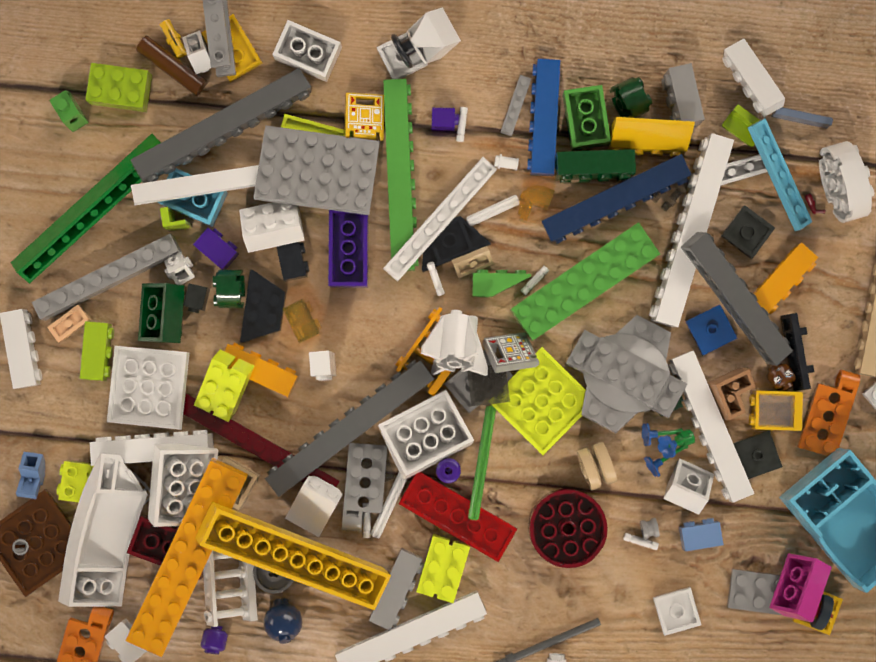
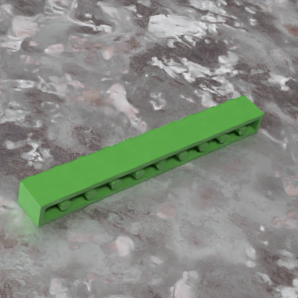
[383,79,419,271]

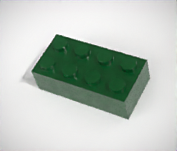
[555,149,636,184]

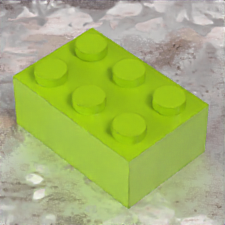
[86,63,152,112]

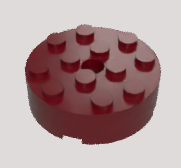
[528,489,608,568]

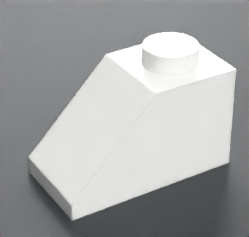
[182,30,211,74]

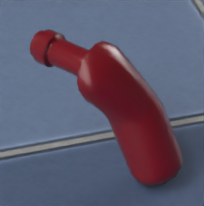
[805,193,826,215]

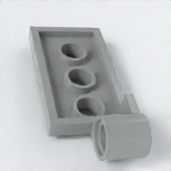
[342,443,388,532]

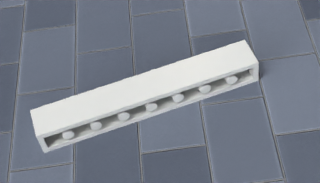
[669,351,754,503]
[335,590,487,662]

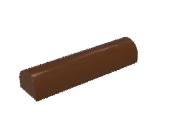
[136,36,208,97]

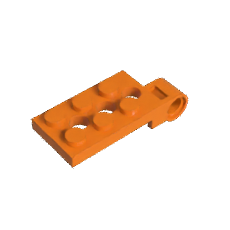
[797,369,861,456]
[57,607,114,662]

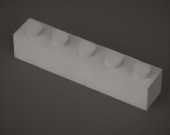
[500,75,531,137]

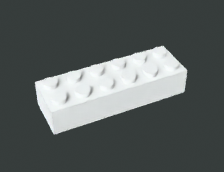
[90,430,214,466]

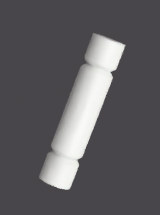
[456,107,468,142]
[427,262,445,296]
[520,266,549,295]
[363,503,371,538]
[623,533,659,550]

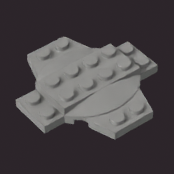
[566,315,687,434]

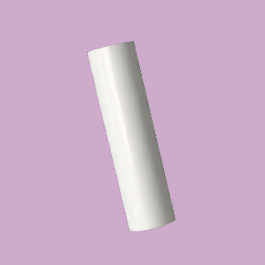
[691,154,768,186]

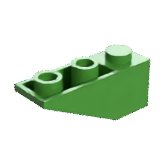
[472,269,531,297]

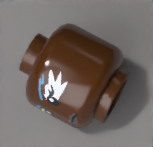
[766,363,796,391]

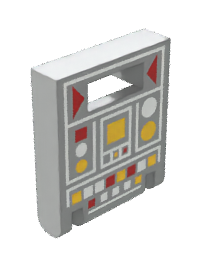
[482,332,539,373]

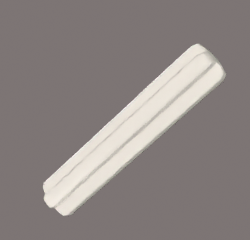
[466,195,520,226]

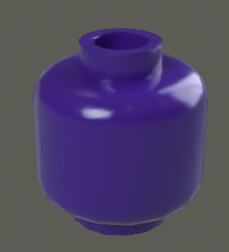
[436,458,461,483]
[200,626,228,655]

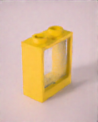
[749,390,803,431]

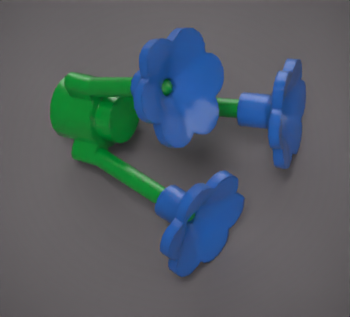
[642,423,695,477]

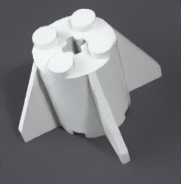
[421,310,488,376]

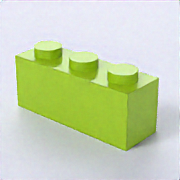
[80,321,114,381]

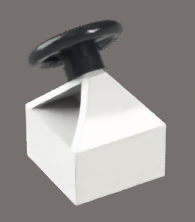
[391,7,461,68]

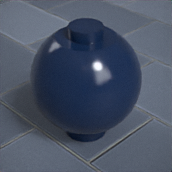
[263,598,302,644]

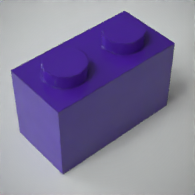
[193,228,239,270]

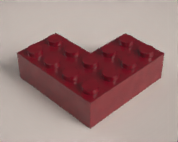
[127,515,204,580]

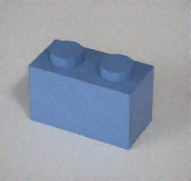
[679,518,724,551]

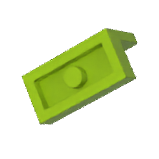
[722,104,760,147]
[160,207,192,231]

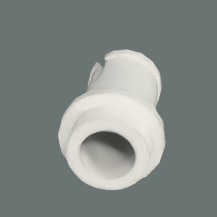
[494,154,519,171]

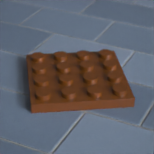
[0,489,72,597]

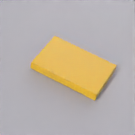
[201,14,263,83]

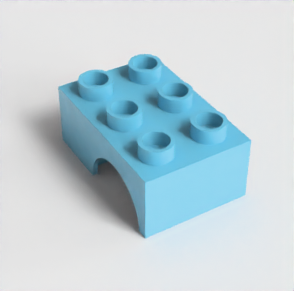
[779,448,876,593]

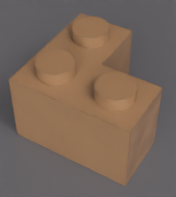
[707,368,756,420]

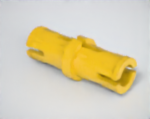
[159,19,187,59]

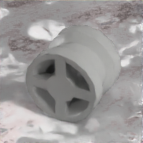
[640,518,660,540]

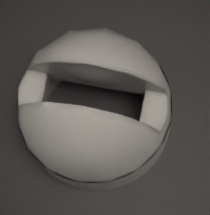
[12,539,29,555]

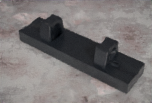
[780,313,815,391]

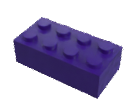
[328,210,369,288]

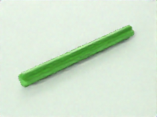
[468,406,496,520]

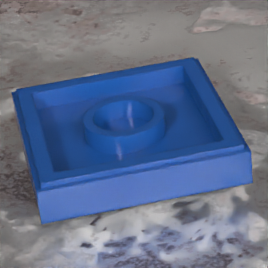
[685,304,737,356]

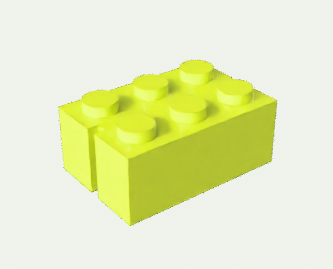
[194,349,255,422]
[416,534,470,604]

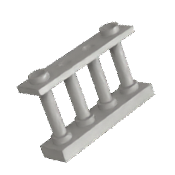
[203,0,236,77]

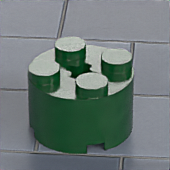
[610,77,653,118]
[212,270,245,308]

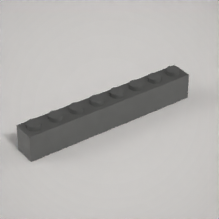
[681,232,793,366]

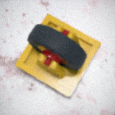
[792,592,843,635]

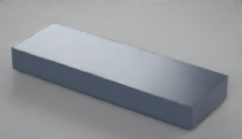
[771,107,833,129]

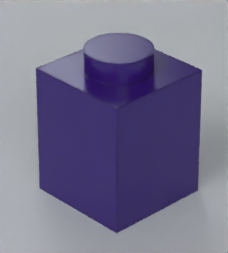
[432,107,459,131]

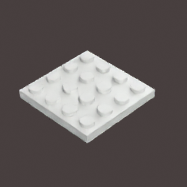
[107,346,189,430]

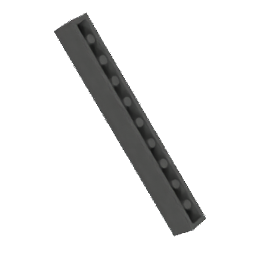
[131,68,311,183]
[265,360,434,497]

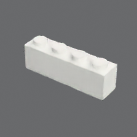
[722,39,785,117]
[0,309,42,389]
[309,351,336,381]

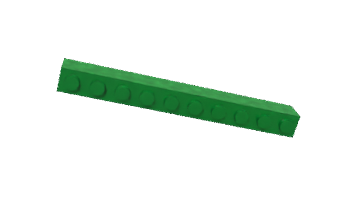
[10,133,161,284]

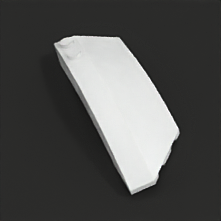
[58,453,149,607]

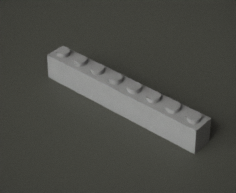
[32,234,182,321]

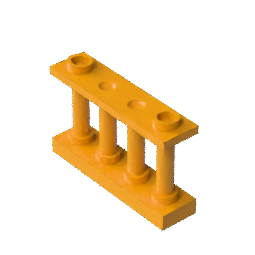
[395,307,451,396]

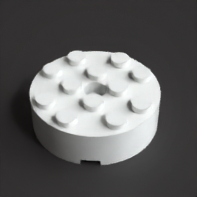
[819,141,874,223]

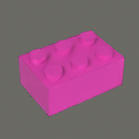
[769,553,832,622]

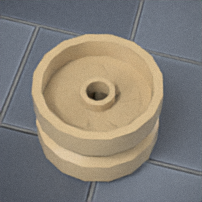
[577,442,617,491]

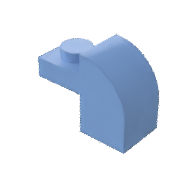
[16,452,45,499]

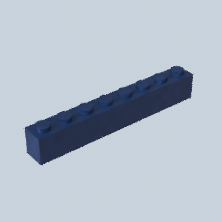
[542,154,692,244]

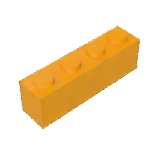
[753,242,819,315]
[224,342,299,397]

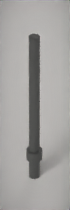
[496,618,601,662]

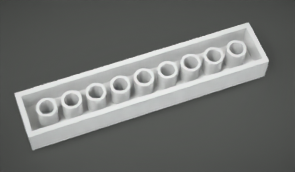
[649,133,734,327]

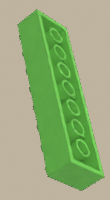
[510,222,660,341]

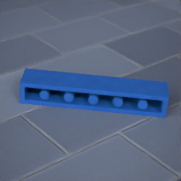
[527,59,561,177]

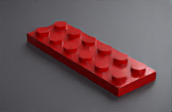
[398,472,518,562]

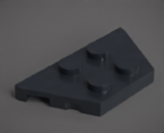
[422,216,491,272]
[240,270,286,343]

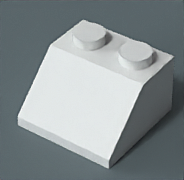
[663,458,714,515]

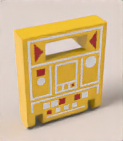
[345,93,384,141]

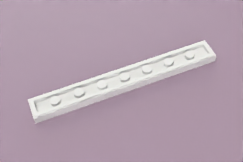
[383,157,497,281]
[131,165,259,205]

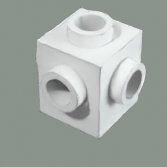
[164,252,195,285]

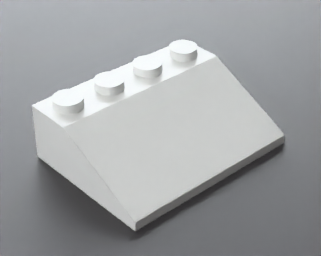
[378,390,474,480]
[148,443,218,527]

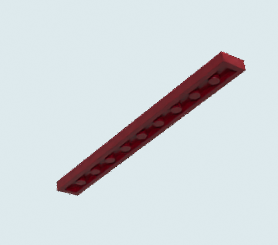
[183,393,340,487]

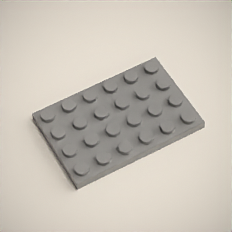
[254,125,380,215]

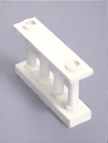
[203,550,258,627]

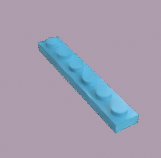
[748,118,812,231]

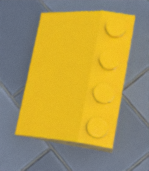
[608,117,695,157]

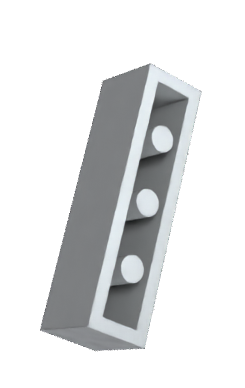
[369,548,424,630]

